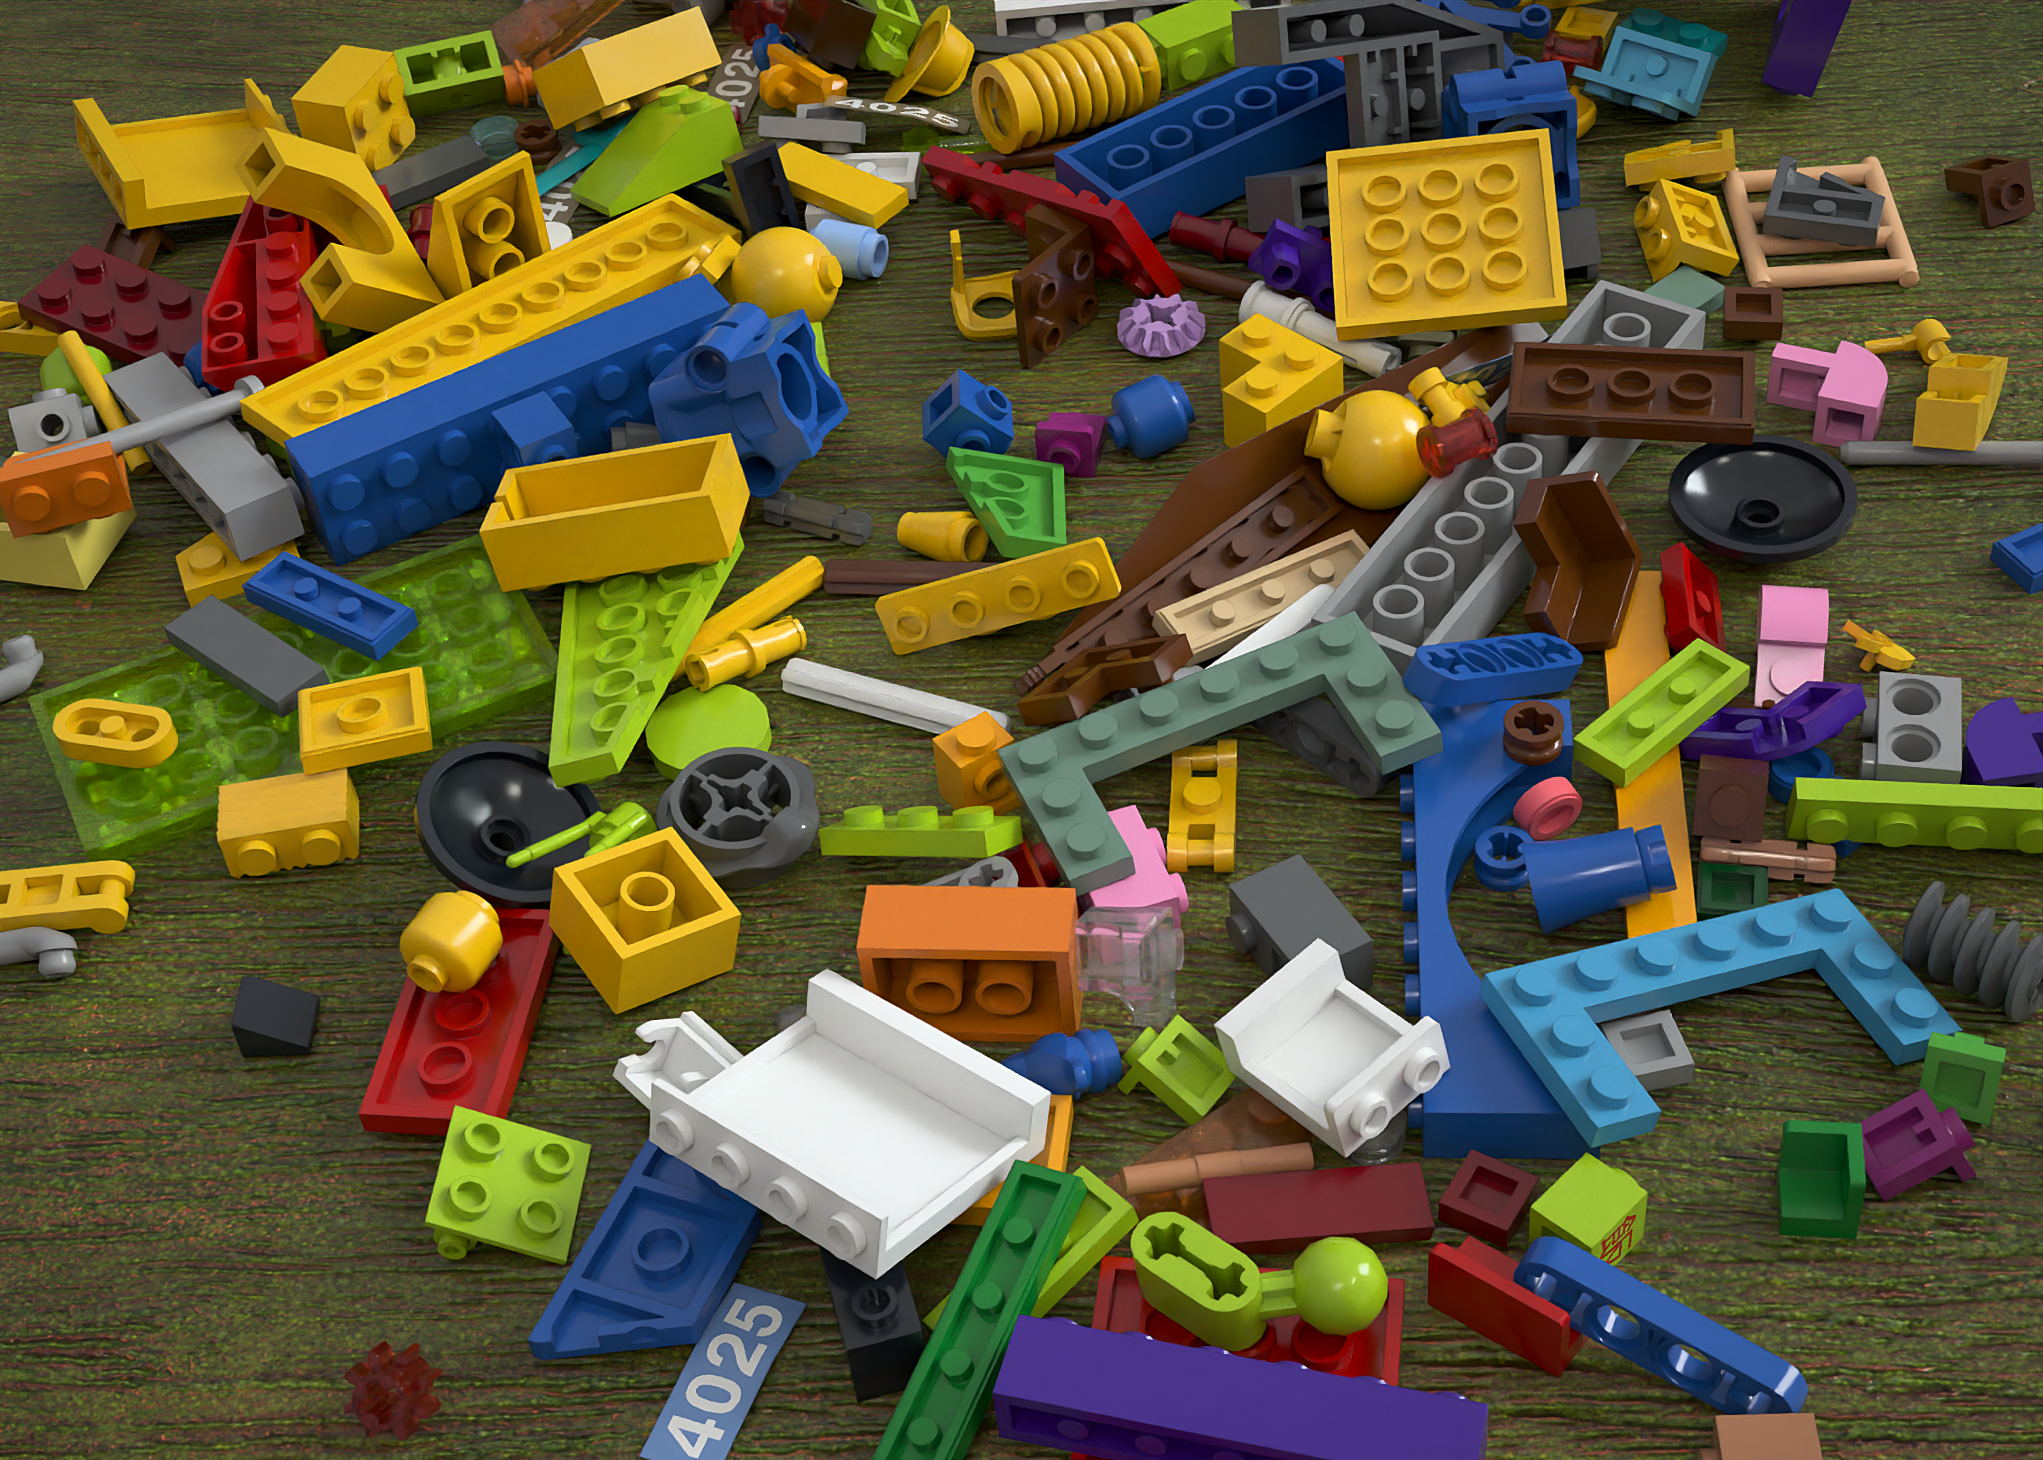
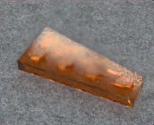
[487,0,625,72]

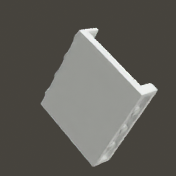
[649,968,1051,1279]

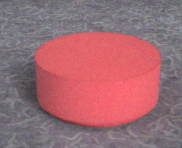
[1513,777,1583,840]

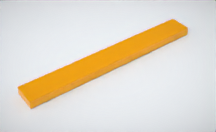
[1602,571,1697,939]

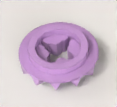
[1117,293,1205,357]

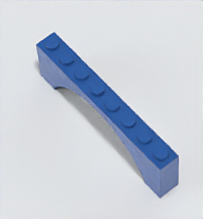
[1400,699,1601,1159]

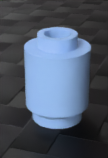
[809,219,889,280]

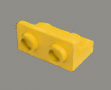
[1633,178,1740,283]

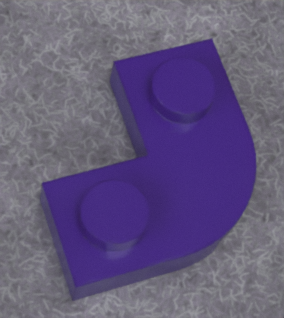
[1679,681,1867,761]

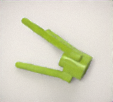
[506,801,657,956]

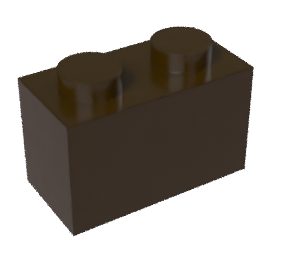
[782,0,877,71]

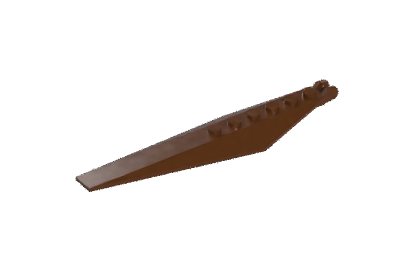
[1013,322,1549,727]

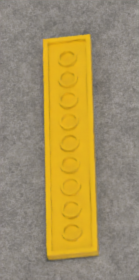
[240,192,742,449]

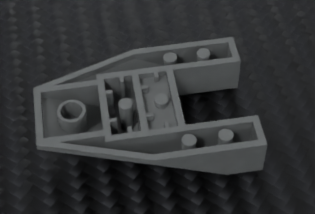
[1231,0,1509,232]

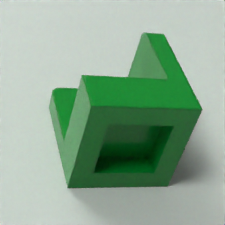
[1775,1120,1866,1239]

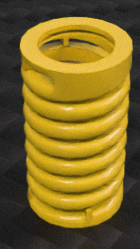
[971,21,1161,154]

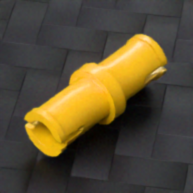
[685,615,807,692]

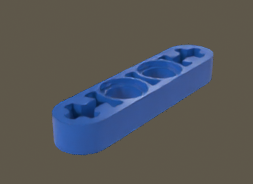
[1402,632,1583,707]
[1513,1236,1808,1415]

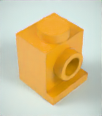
[932,711,1021,816]

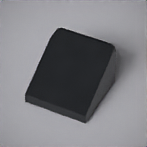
[231,976,321,1058]

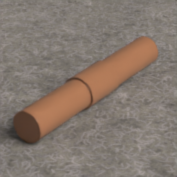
[1120,1142,1314,1197]

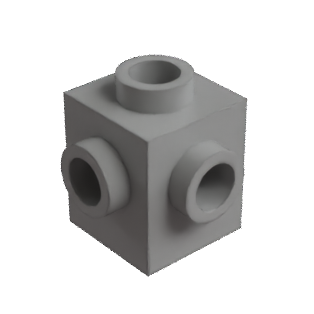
[7,388,102,453]

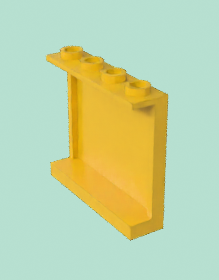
[73,78,298,229]

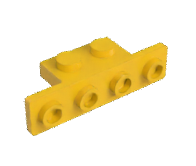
[875,537,1121,655]

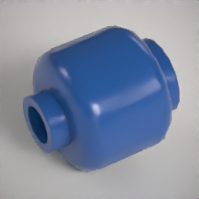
[1105,374,1195,460]

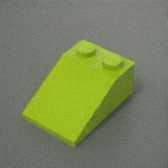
[570,85,744,217]

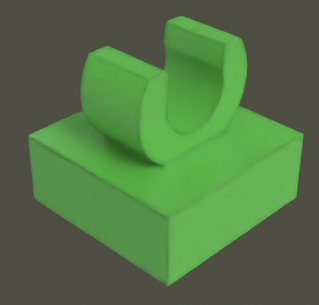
[1919,1031,2007,1126]

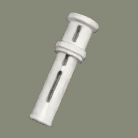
[1238,280,1402,378]

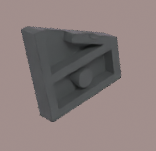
[1762,155,1885,247]

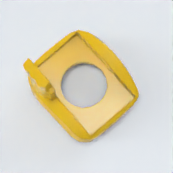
[950,229,1019,342]

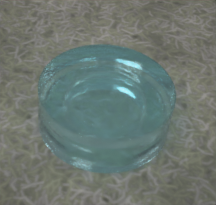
[470,116,519,159]

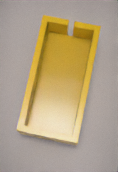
[479,433,750,592]

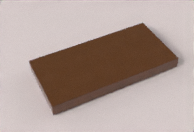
[1506,342,1756,445]

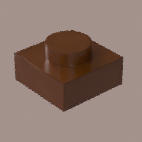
[1723,286,1783,342]

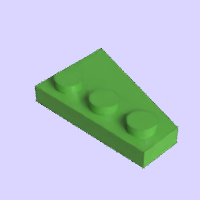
[945,446,1067,560]

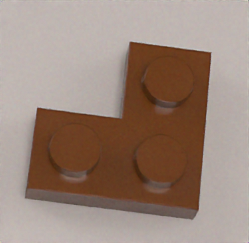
[1017,633,1194,728]

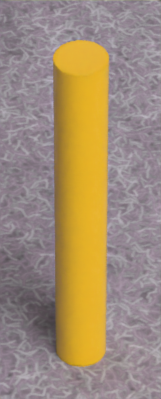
[57,331,153,476]

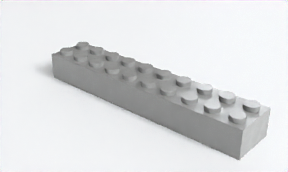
[1311,279,1706,701]

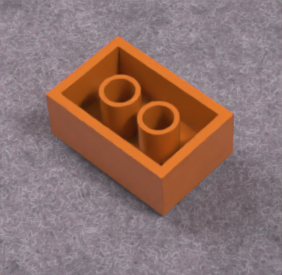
[856,885,1084,1043]

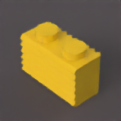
[216,767,359,879]

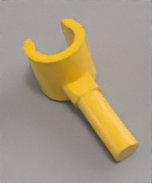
[1864,319,1951,364]

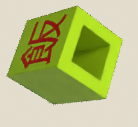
[1528,1152,1648,1267]

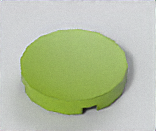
[645,684,772,781]

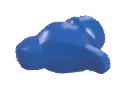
[1000,1028,1122,1102]

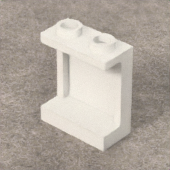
[1214,938,1450,1158]

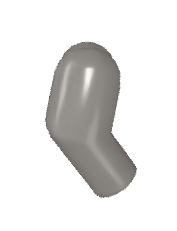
[0,634,44,703]
[0,926,78,978]

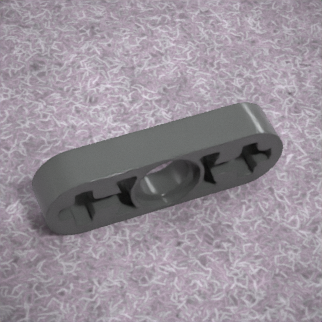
[1250,696,1399,798]

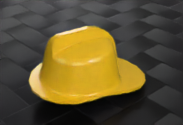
[883,5,974,103]

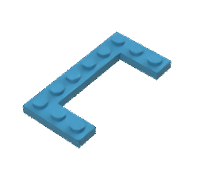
[1479,888,1962,1148]

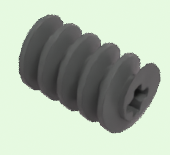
[1903,880,2043,1023]

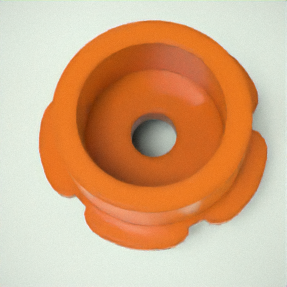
[502,59,537,108]

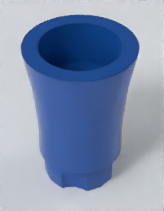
[1521,825,1677,935]

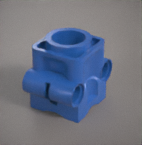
[1440,60,1580,212]
[648,302,849,498]

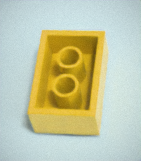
[531,6,722,132]

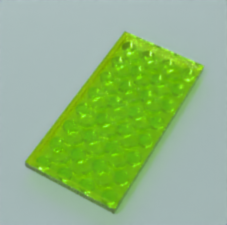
[28,534,559,862]

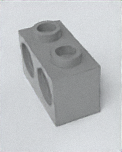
[1859,671,1962,784]

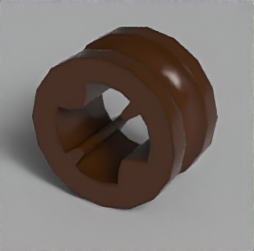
[514,119,562,166]
[1503,700,1564,766]

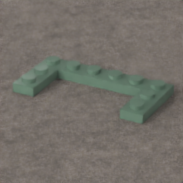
[997,611,1443,897]

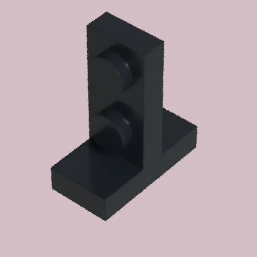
[688,140,803,241]

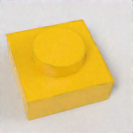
[1553,5,1618,56]

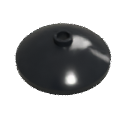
[1668,434,1857,565]
[413,741,603,909]

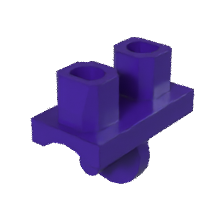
[1248,218,1335,313]

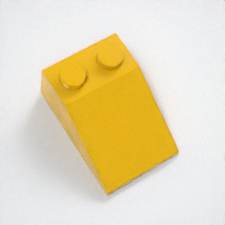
[427,150,551,301]

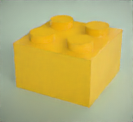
[291,45,416,173]
[549,826,741,1015]

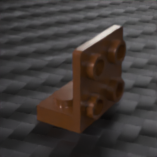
[1012,203,1098,369]

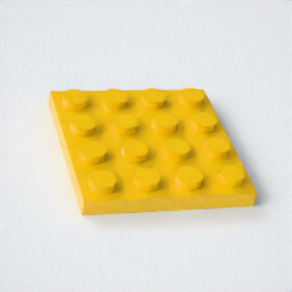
[1326,128,1568,341]

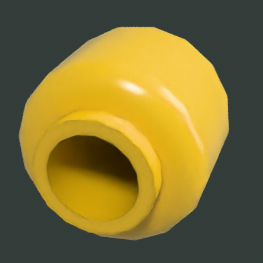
[399,891,503,993]

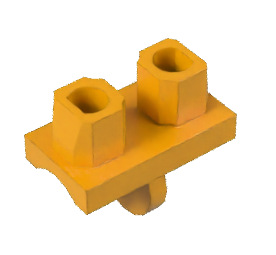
[759,43,848,114]

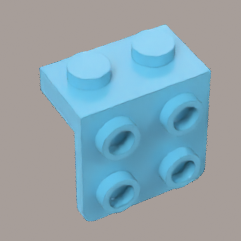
[1573,26,1718,121]

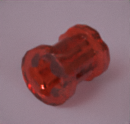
[1542,30,1603,74]
[1416,407,1498,479]

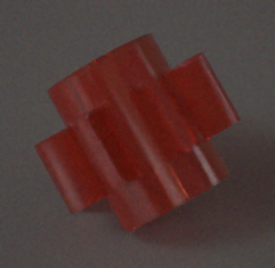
[729,0,789,47]
[344,1340,442,1441]

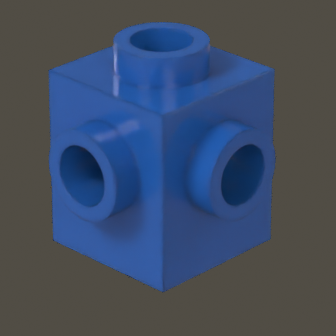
[922,369,1014,459]

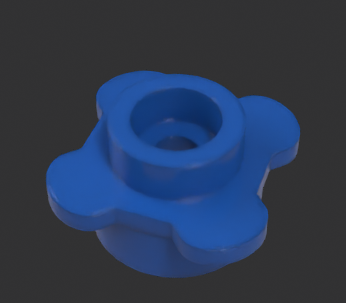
[752,23,797,72]

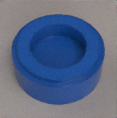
[1767,746,1835,805]

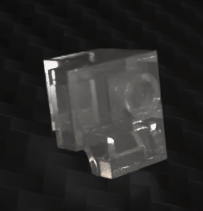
[1075,906,1184,1026]

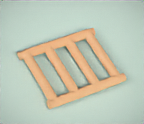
[1721,157,1920,289]

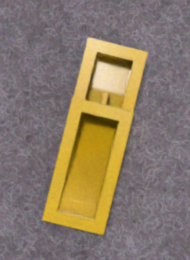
[1912,353,2008,451]

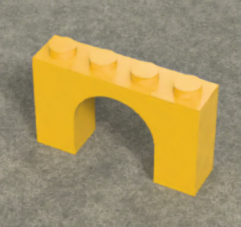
[234,127,445,334]

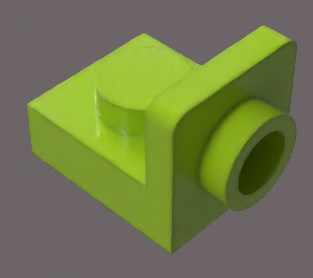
[1117,1014,1237,1128]

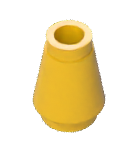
[897,511,988,562]

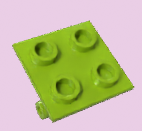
[423,1105,591,1265]

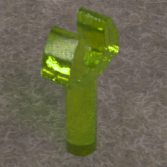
[901,125,995,171]

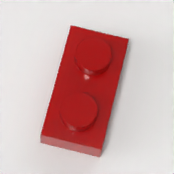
[1659,541,1727,654]

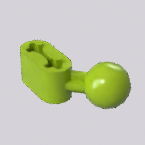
[1130,1212,1388,1351]

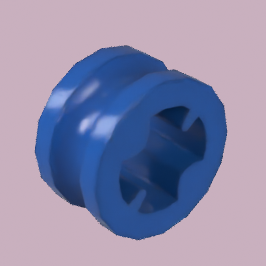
[1474,825,1534,892]

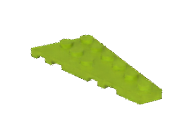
[548,531,745,788]

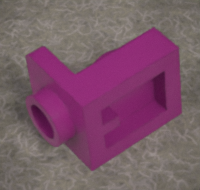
[1034,412,1108,478]
[1859,1088,1977,1201]

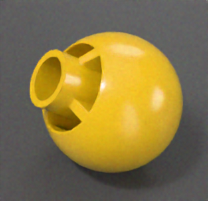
[719,227,842,323]
[1304,390,1443,510]

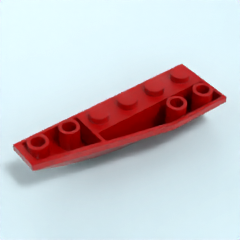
[202,195,328,392]

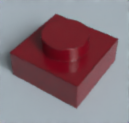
[1438,1149,1539,1249]

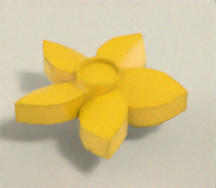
[1842,619,1916,673]

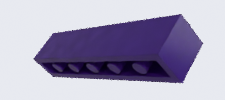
[993,1314,1489,1460]

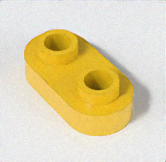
[52,698,178,768]

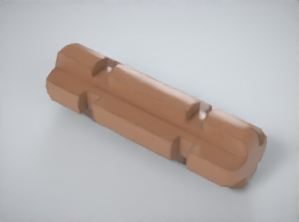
[1699,836,1836,885]

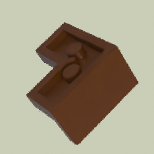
[1513,471,1643,652]

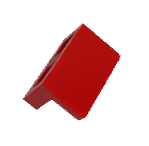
[1427,1235,1589,1378]

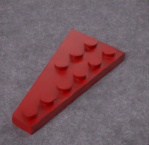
[920,145,1183,299]

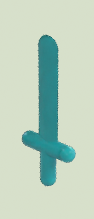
[535,113,637,197]

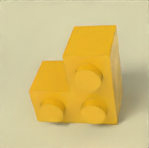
[1219,313,1344,448]

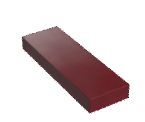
[1199,1162,1435,1254]

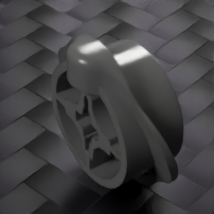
[656,747,819,889]

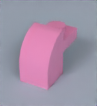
[1766,340,1888,448]
[1753,585,1829,709]

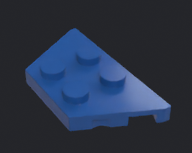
[528,1138,762,1360]

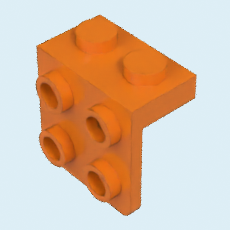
[0,436,132,539]

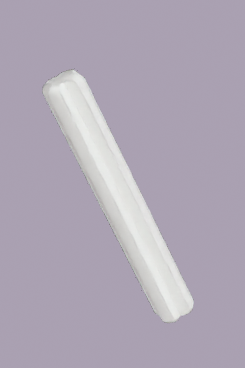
[781,658,1011,735]

